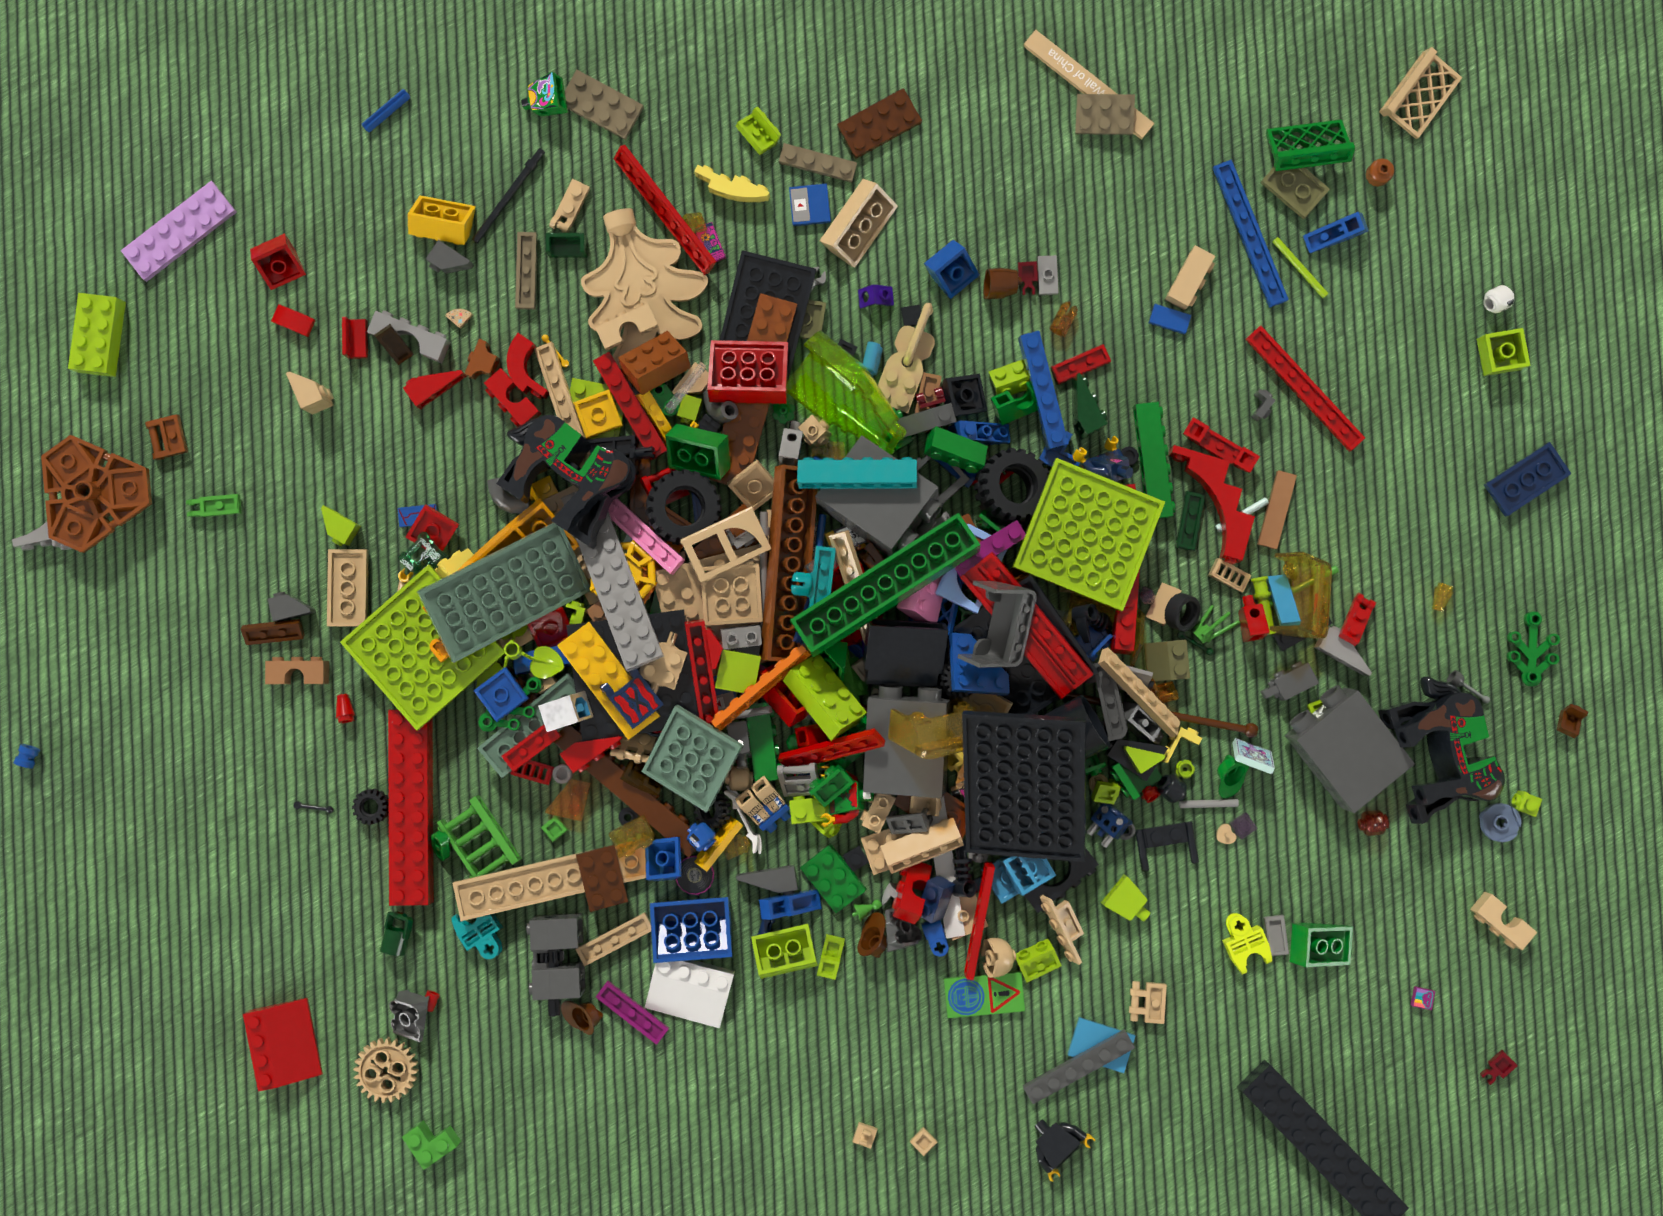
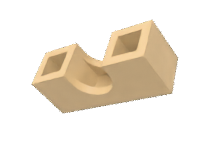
[595,303,659,351]
[1470,892,1537,950]

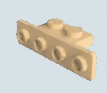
[1040,895,1084,965]

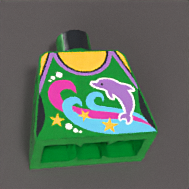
[521,72,568,116]

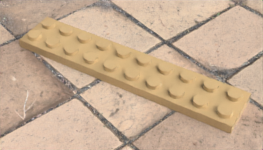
[453,837,646,921]

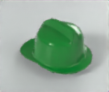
[1217,755,1249,798]

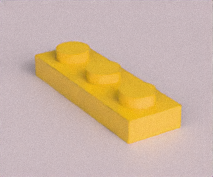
[694,816,743,872]

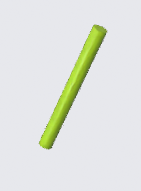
[1272,237,1329,298]

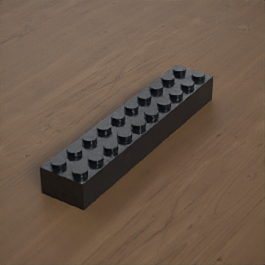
[1237,1059,1409,1216]

